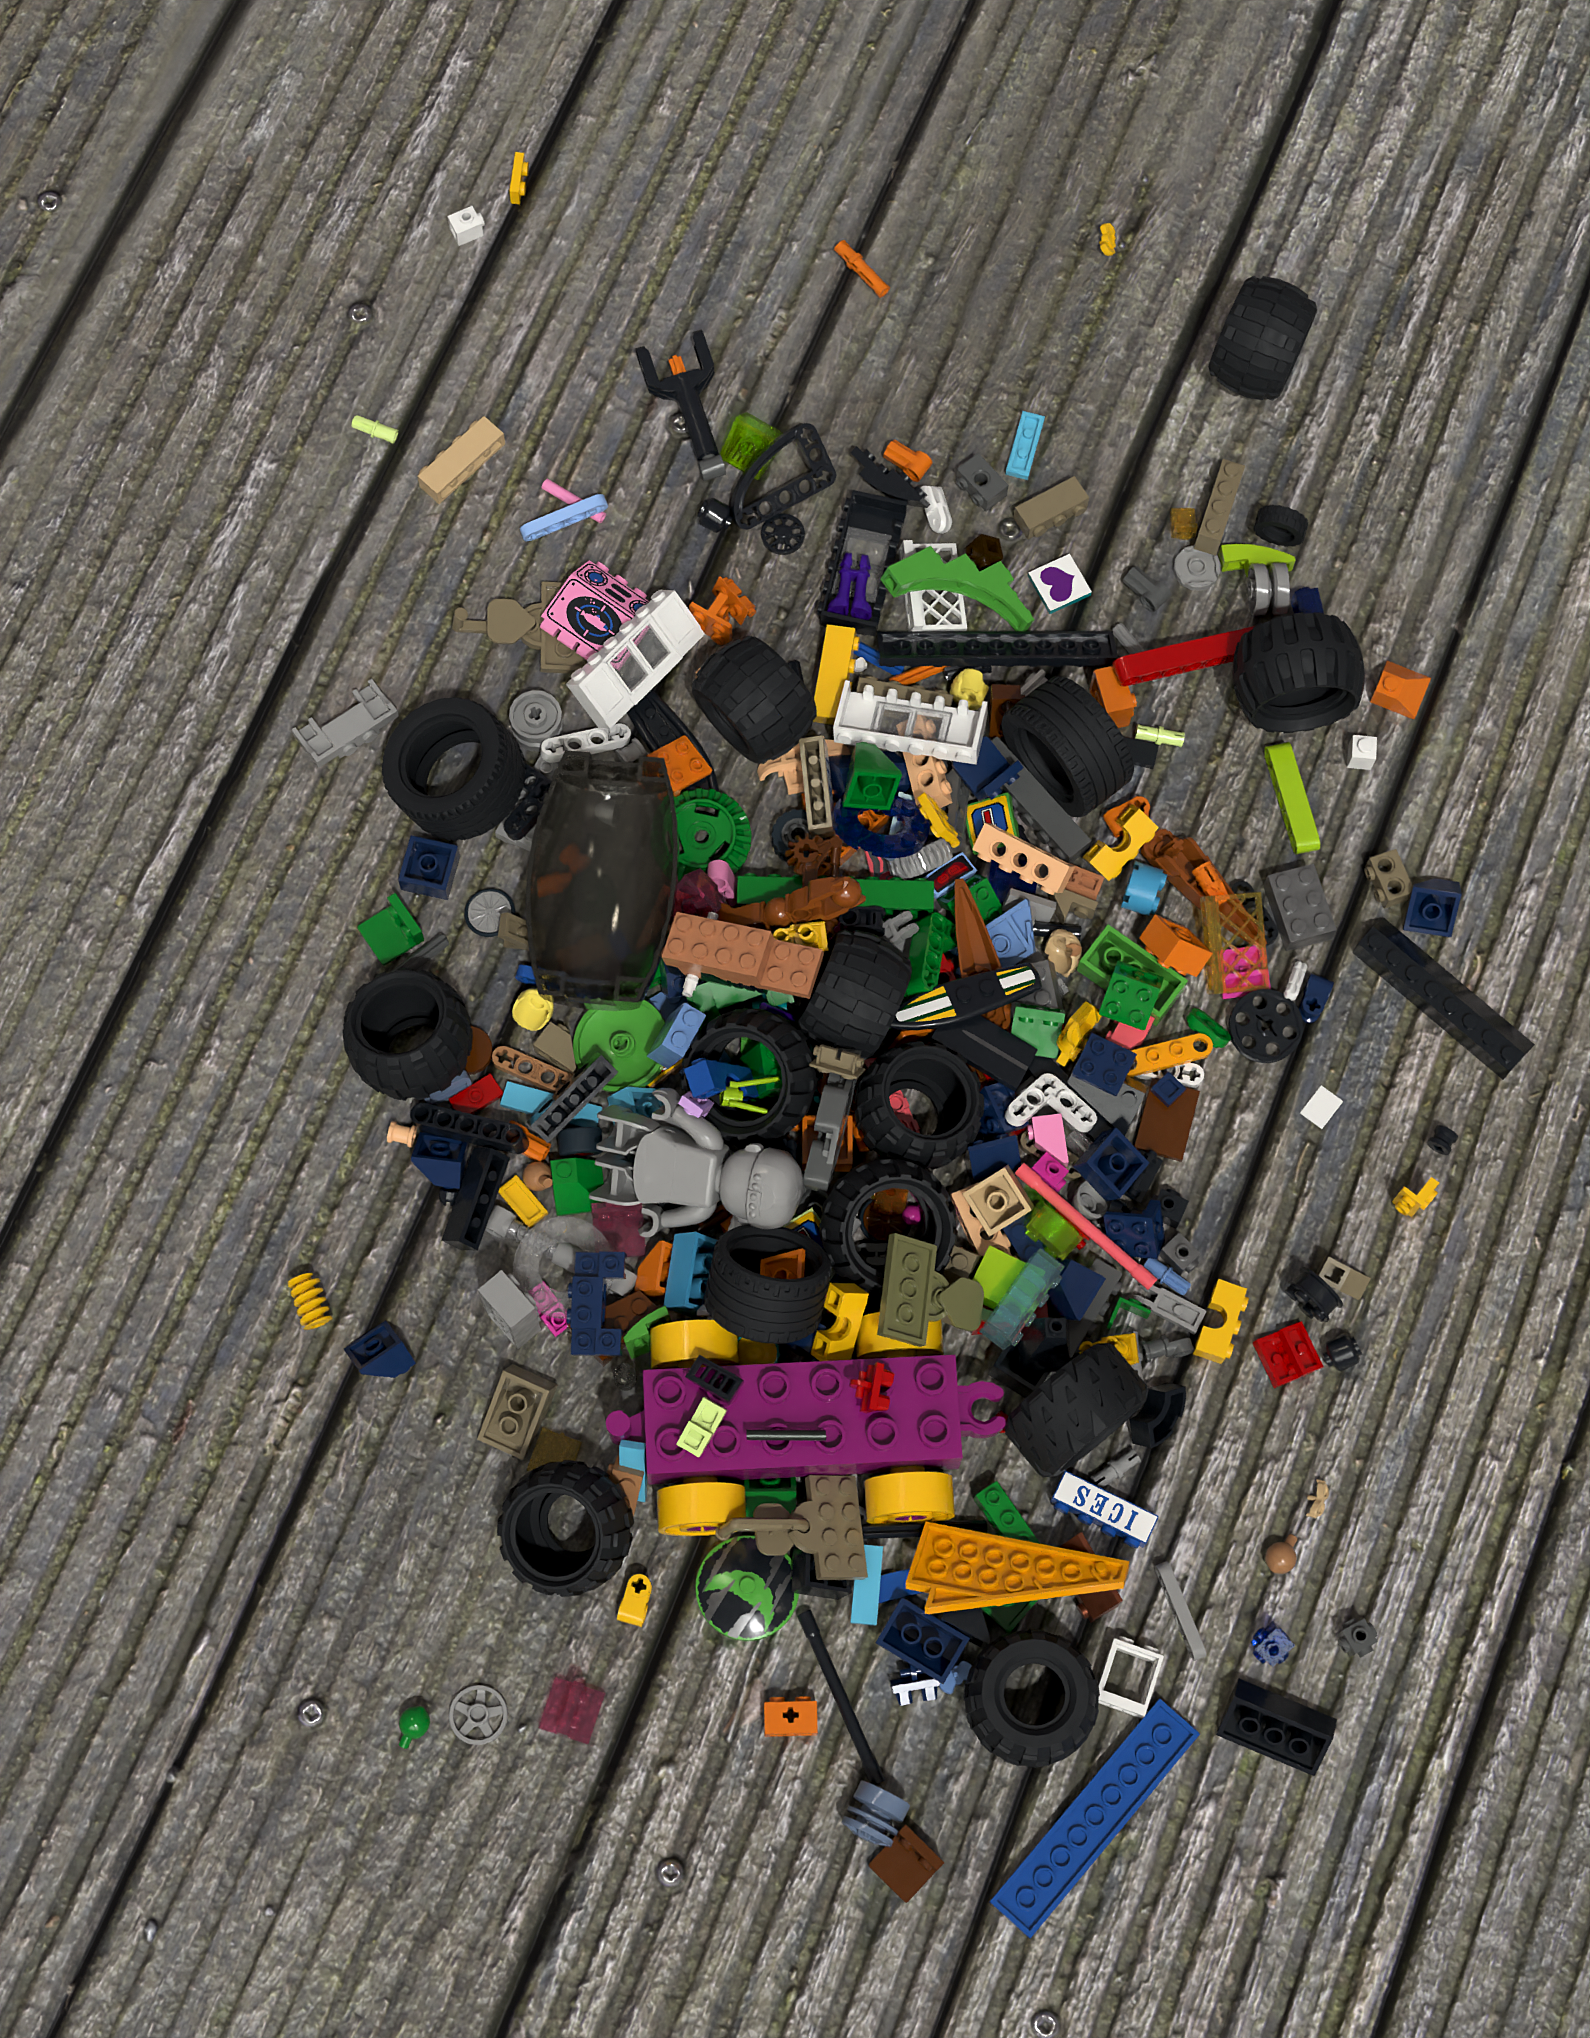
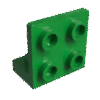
[937,874,1005,926]
[357,893,424,966]
[1099,961,1164,1030]
[1011,1002,1065,1058]

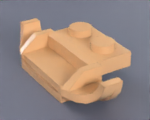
[757,736,851,795]

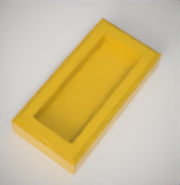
[498,1175,548,1229]

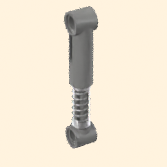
[485,1205,637,1299]

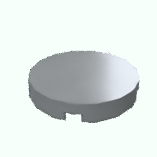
[1173,545,1221,591]

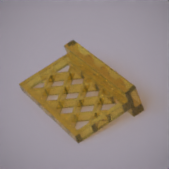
[1200,892,1270,995]

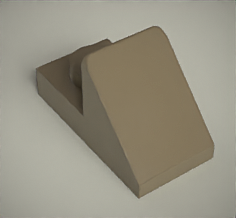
[1049,889,1098,924]
[498,912,543,951]

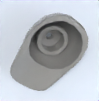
[1072,1181,1112,1220]

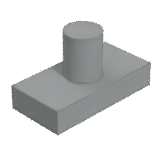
[1002,888,1057,926]

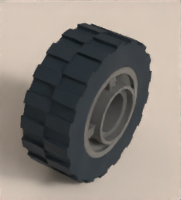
[771,809,825,862]

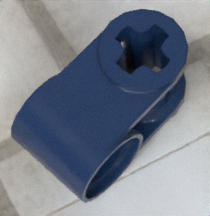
[1299,973,1334,1023]

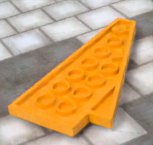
[905,1522,1129,1614]

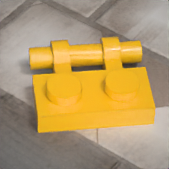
[917,792,960,848]

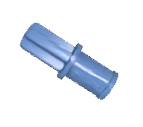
[1143,1258,1191,1295]

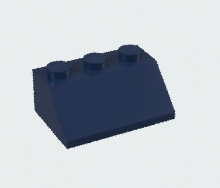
[829,751,911,803]
[875,1598,970,1684]

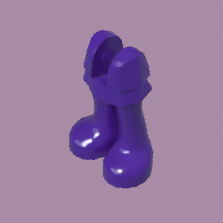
[827,553,872,620]

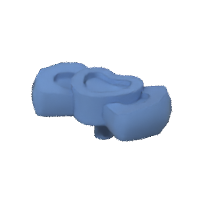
[939,1661,972,1694]

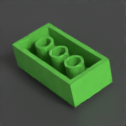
[1077,924,1188,1027]

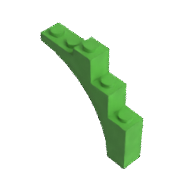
[880,546,1035,631]

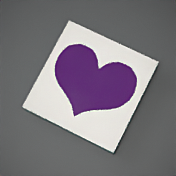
[1028,554,1092,614]

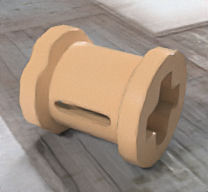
[387,1121,417,1148]

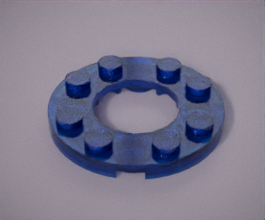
[832,795,929,858]

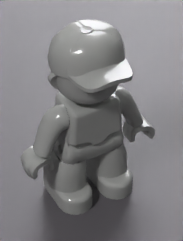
[589,1088,804,1237]

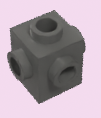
[1337,1618,1378,1658]

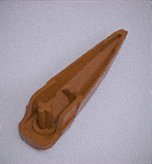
[1140,829,1267,949]
[955,878,1011,1031]

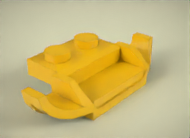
[1056,1001,1102,1067]

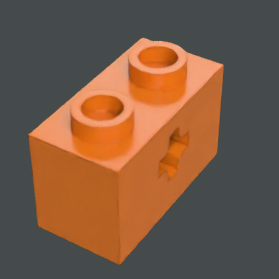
[764,1696,818,1737]

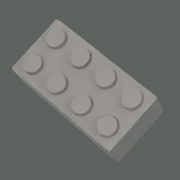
[478,1270,541,1349]

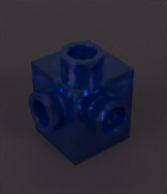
[1251,1621,1295,1667]

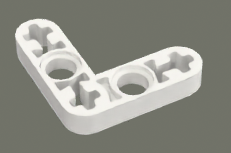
[1005,1073,1097,1132]

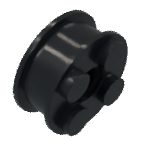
[1285,1267,1343,1322]

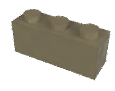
[1013,476,1089,540]

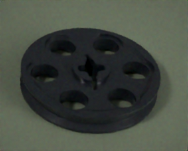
[1228,989,1303,1063]

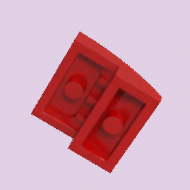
[1253,1321,1324,1389]

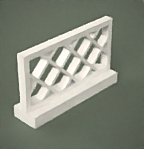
[898,540,967,631]

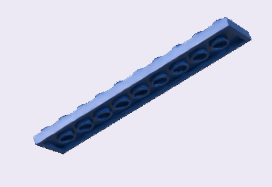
[989,1699,1200,1939]

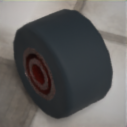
[557,1127,603,1157]

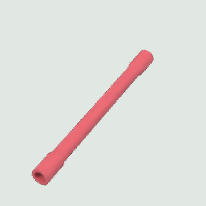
[1014,1163,1158,1290]

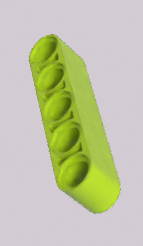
[1264,742,1320,855]

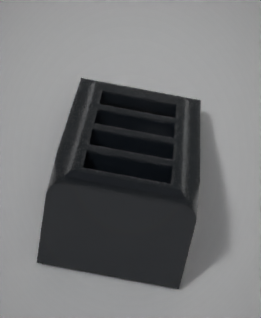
[685,1355,744,1405]

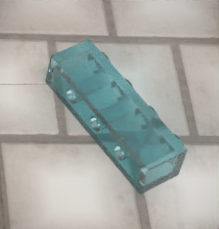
[979,1248,1065,1350]

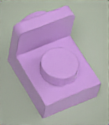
[678,1091,714,1118]

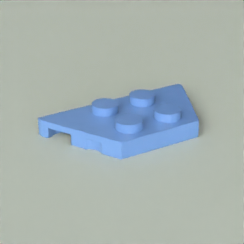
[950,898,1036,968]

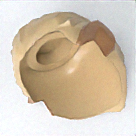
[1043,929,1082,978]

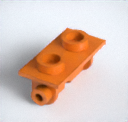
[712,576,756,625]

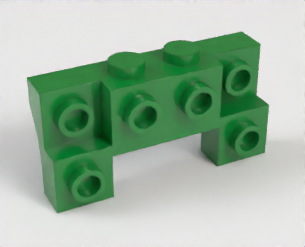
[687,981,795,1030]

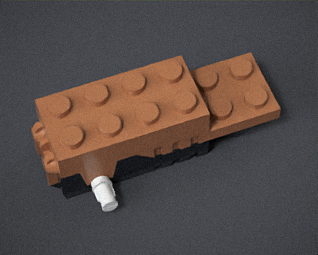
[661,912,824,999]

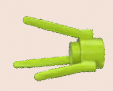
[719,1076,780,1114]

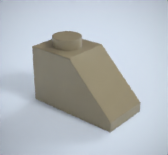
[533,1021,577,1075]

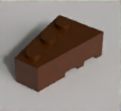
[567,1290,658,1367]

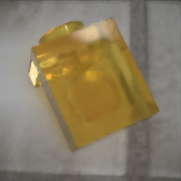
[1170,508,1197,540]

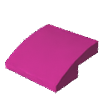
[1213,946,1271,999]

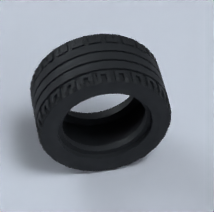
[1001,676,1134,818]
[382,697,526,841]

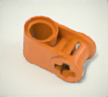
[1103,796,1150,838]

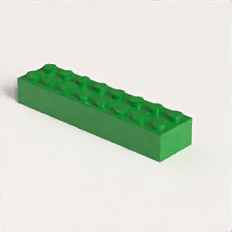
[737,873,934,924]

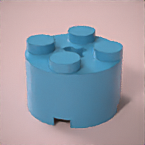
[1121,861,1167,916]

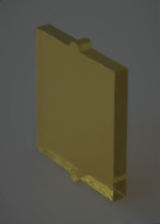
[526,1428,582,1472]

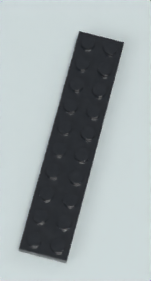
[877,631,1118,667]

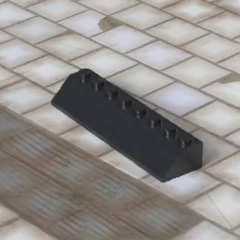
[1353,918,1535,1080]

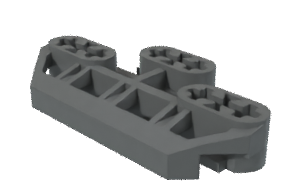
[803,1047,862,1191]

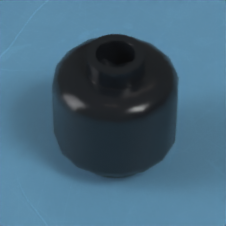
[697,498,733,533]
[1322,1334,1362,1371]

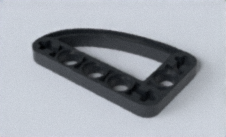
[731,423,836,530]

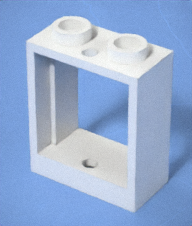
[1098,1636,1164,1719]

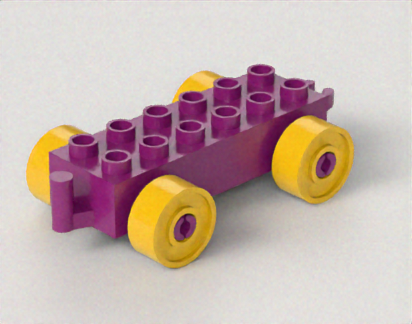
[606,1312,1006,1536]

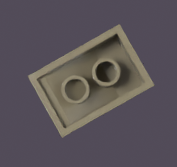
[477,1364,558,1460]

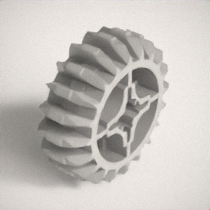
[887,838,953,880]

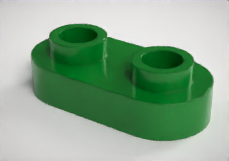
[1186,1008,1231,1048]

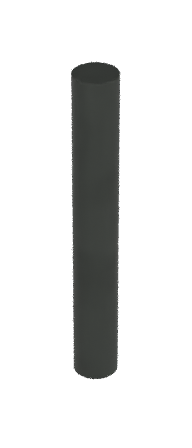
[747,1430,826,1441]

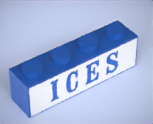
[1050,1471,1159,1549]

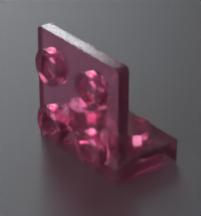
[591,1202,646,1257]

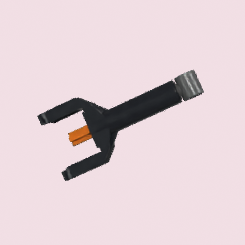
[635,330,726,481]

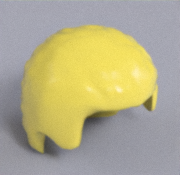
[950,668,989,710]
[512,988,554,1031]

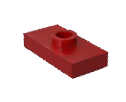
[448,1073,503,1115]

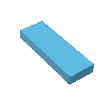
[1005,411,1045,480]
[619,1440,647,1502]
[851,1545,883,1626]

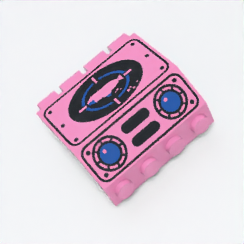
[540,560,650,671]

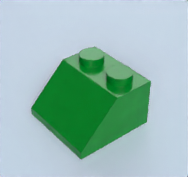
[744,1477,796,1517]

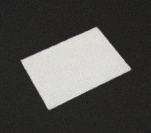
[1300,1085,1343,1129]

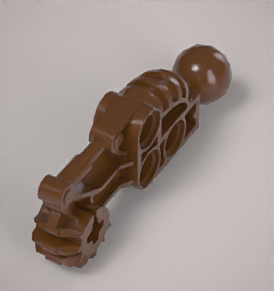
[785,833,842,943]

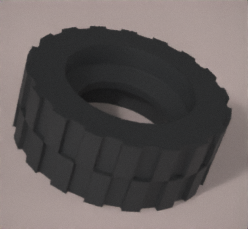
[1253,505,1309,547]

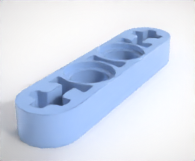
[520,494,608,541]

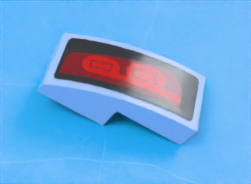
[924,852,977,899]

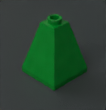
[842,742,902,810]

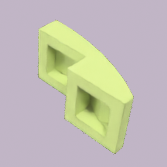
[676,1397,727,1457]

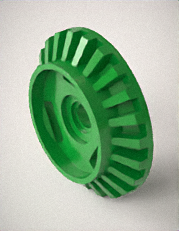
[652,788,752,887]

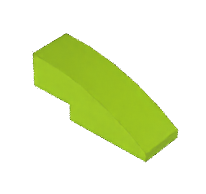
[1218,544,1296,577]

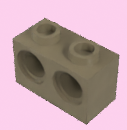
[1364,849,1413,909]

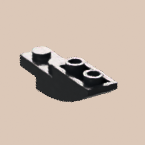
[850,446,931,508]

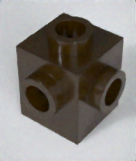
[964,534,1003,571]

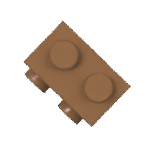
[607,1455,644,1517]

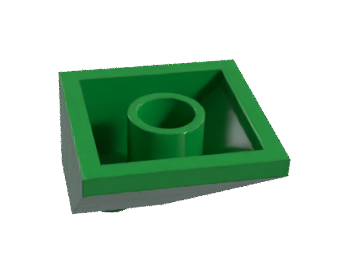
[550,1158,607,1216]

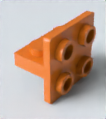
[689,592,732,645]

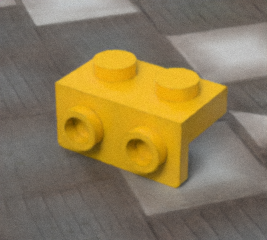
[1392,1177,1439,1218]

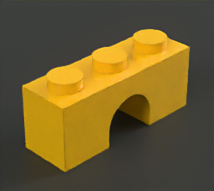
[1082,804,1159,881]
[1193,1279,1249,1364]
[811,1283,869,1361]

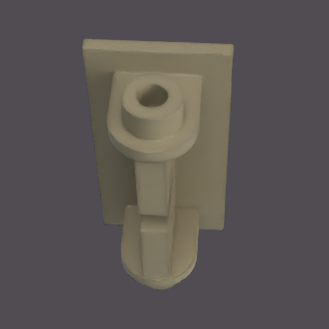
[809,1044,865,1080]

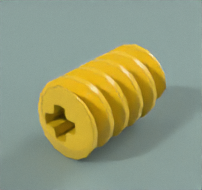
[287,1273,333,1330]

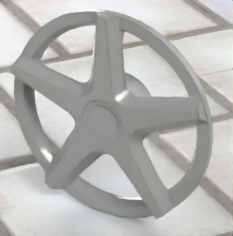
[449,1685,508,1745]

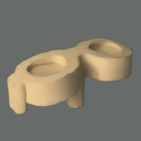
[1306,1479,1329,1518]

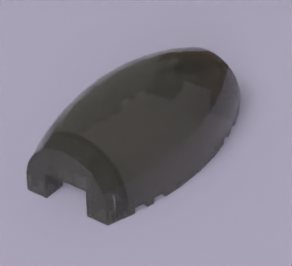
[525,750,680,1011]

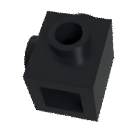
[1151,1189,1189,1229]

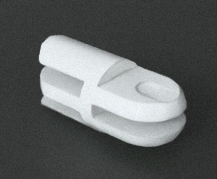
[921,486,952,534]

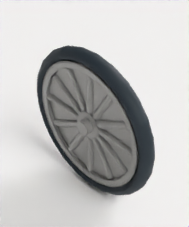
[464,888,515,937]

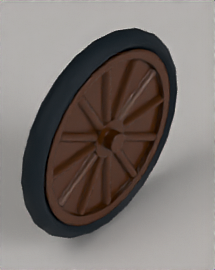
[859,1195,911,1243]

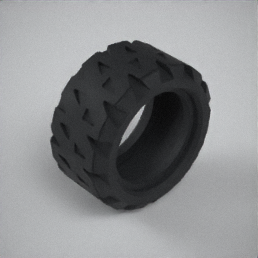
[1004,1343,1149,1477]

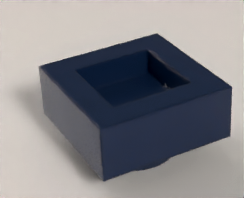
[1150,1072,1186,1107]

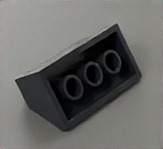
[1216,1678,1337,1776]

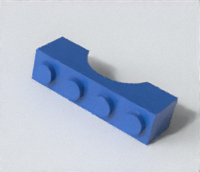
[684,1058,759,1103]

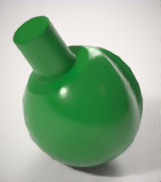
[398,1706,430,1749]

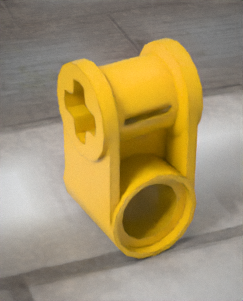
[617,1574,652,1627]

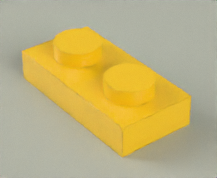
[509,152,529,204]

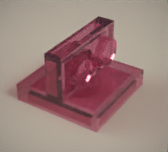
[538,1677,605,1745]

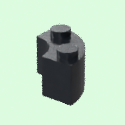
[1129,1383,1186,1448]

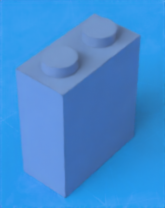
[647,1002,706,1069]

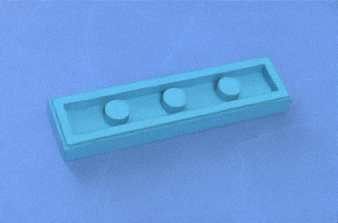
[500,1081,603,1127]

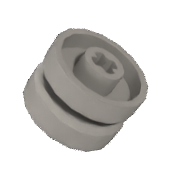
[1247,562,1290,616]
[509,690,563,752]

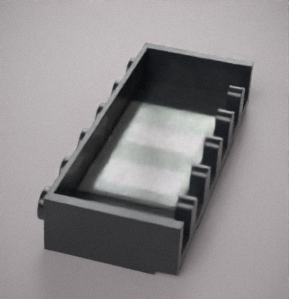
[817,490,908,637]

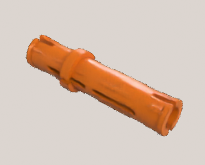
[834,240,890,298]

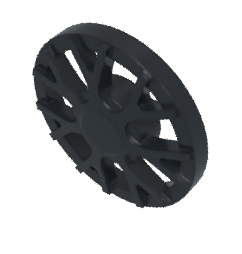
[761,514,805,555]

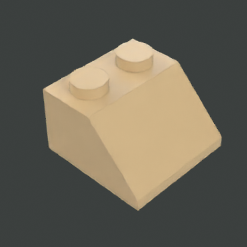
[962,1165,1035,1236]

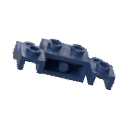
[567,1251,627,1356]

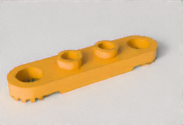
[1127,1033,1213,1077]

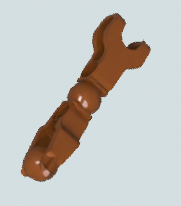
[703,876,866,931]

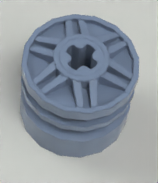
[841,1780,910,1848]

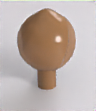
[523,1161,553,1191]
[1265,1534,1298,1574]

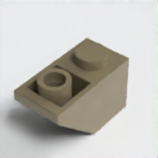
[1316,1255,1371,1300]

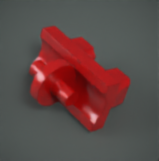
[849,1362,895,1413]

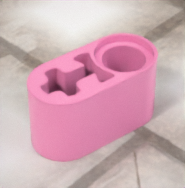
[707,860,738,907]

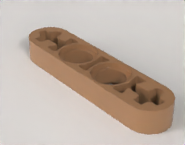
[492,1046,573,1094]

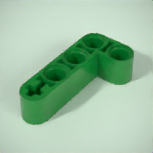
[906,912,957,998]

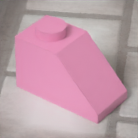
[1027,1113,1069,1167]

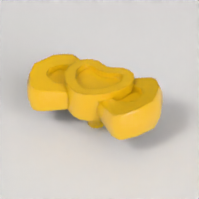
[1099,223,1116,256]

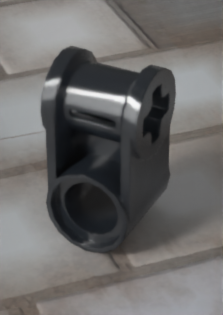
[838,906,886,937]

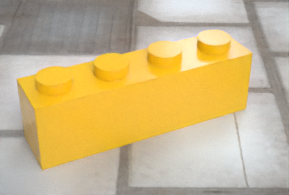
[813,624,860,725]

